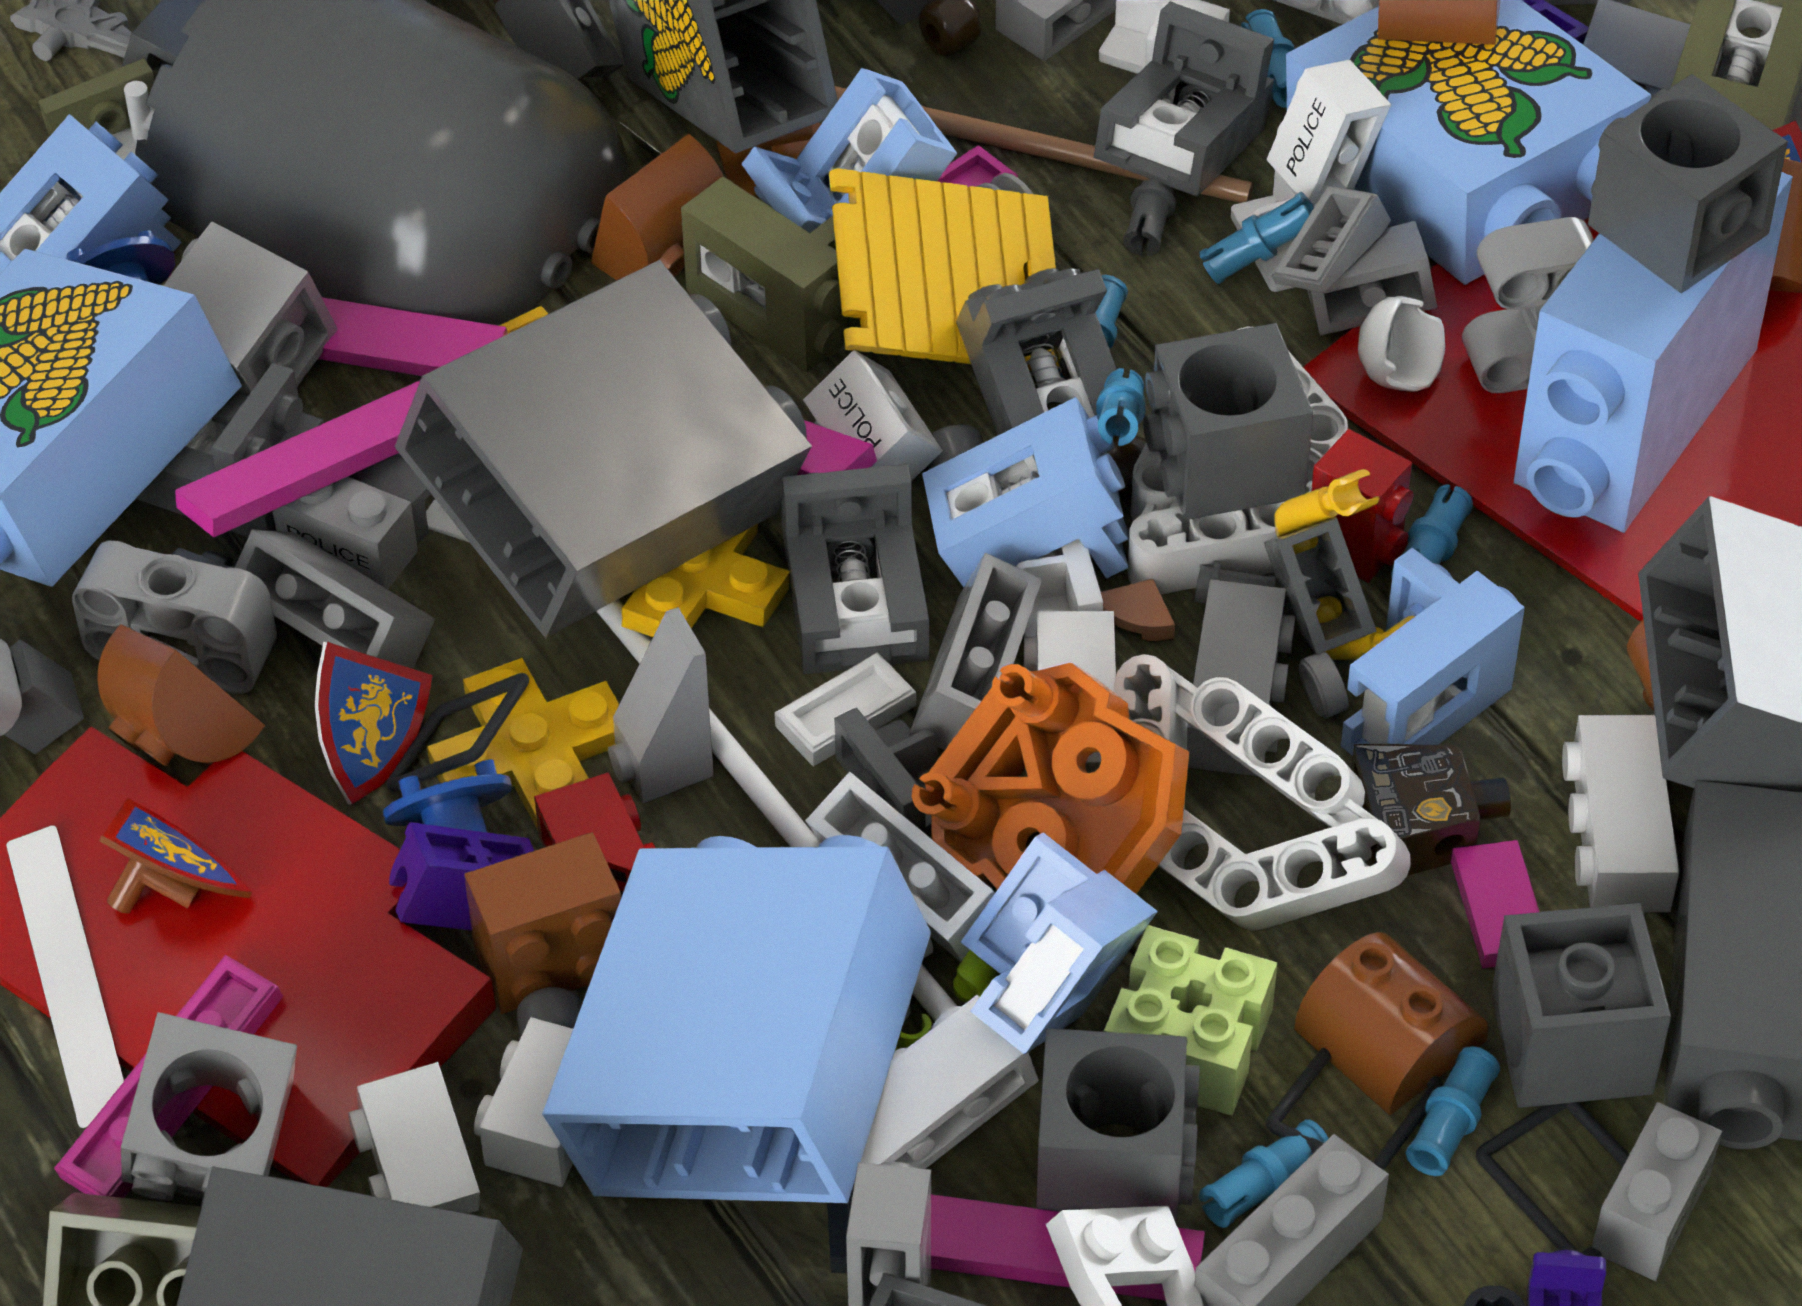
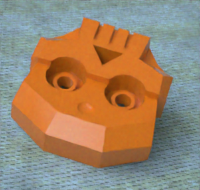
[912,662,1189,894]

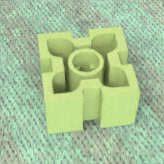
[1104,925,1278,1116]

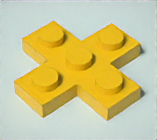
[621,524,790,637]
[427,658,619,830]

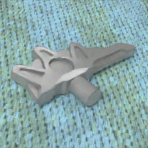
[10,0,159,71]

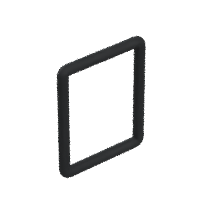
[386,673,529,792]
[1266,1047,1443,1170]
[1476,1102,1630,1257]

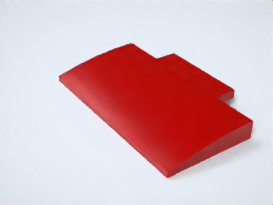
[0,726,496,1187]

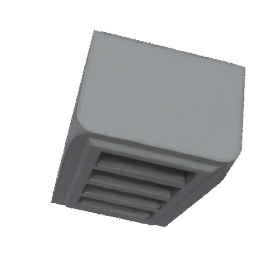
[1271,185,1391,293]

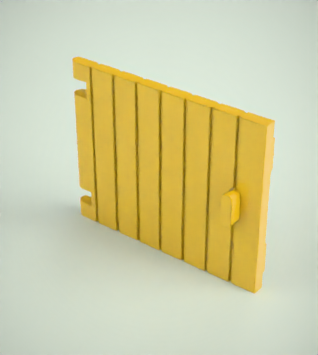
[829,169,1059,371]

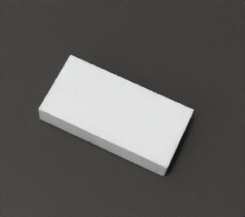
[775,652,916,767]

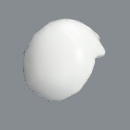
[1358,296,1445,392]

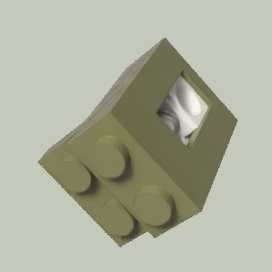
[1671,0,1802,130]
[681,176,847,373]

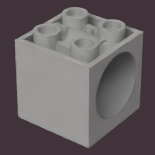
[161,221,338,395]
[121,1012,297,1207]

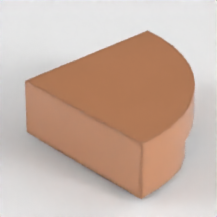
[1101,579,1175,641]

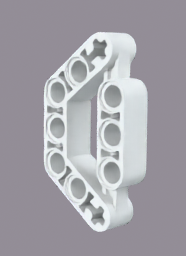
[1127,326,1348,594]
[1114,654,1411,931]

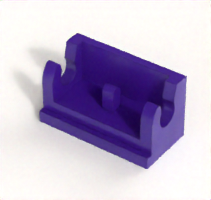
[389,822,534,931]

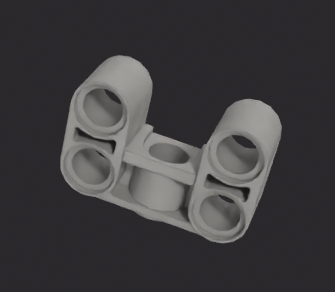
[1462,217,1594,393]
[72,541,277,694]

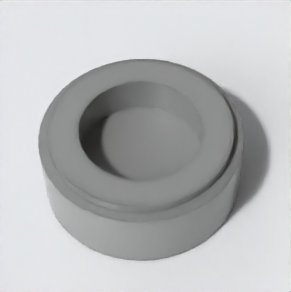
[1299,652,1349,719]

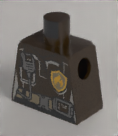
[1351,743,1511,876]

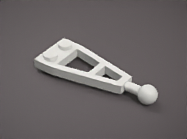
[1046,1206,1203,1306]

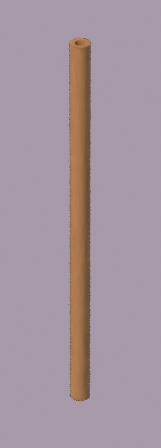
[835,86,1254,203]

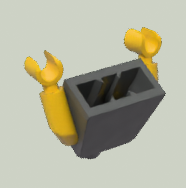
[1264,469,1415,660]

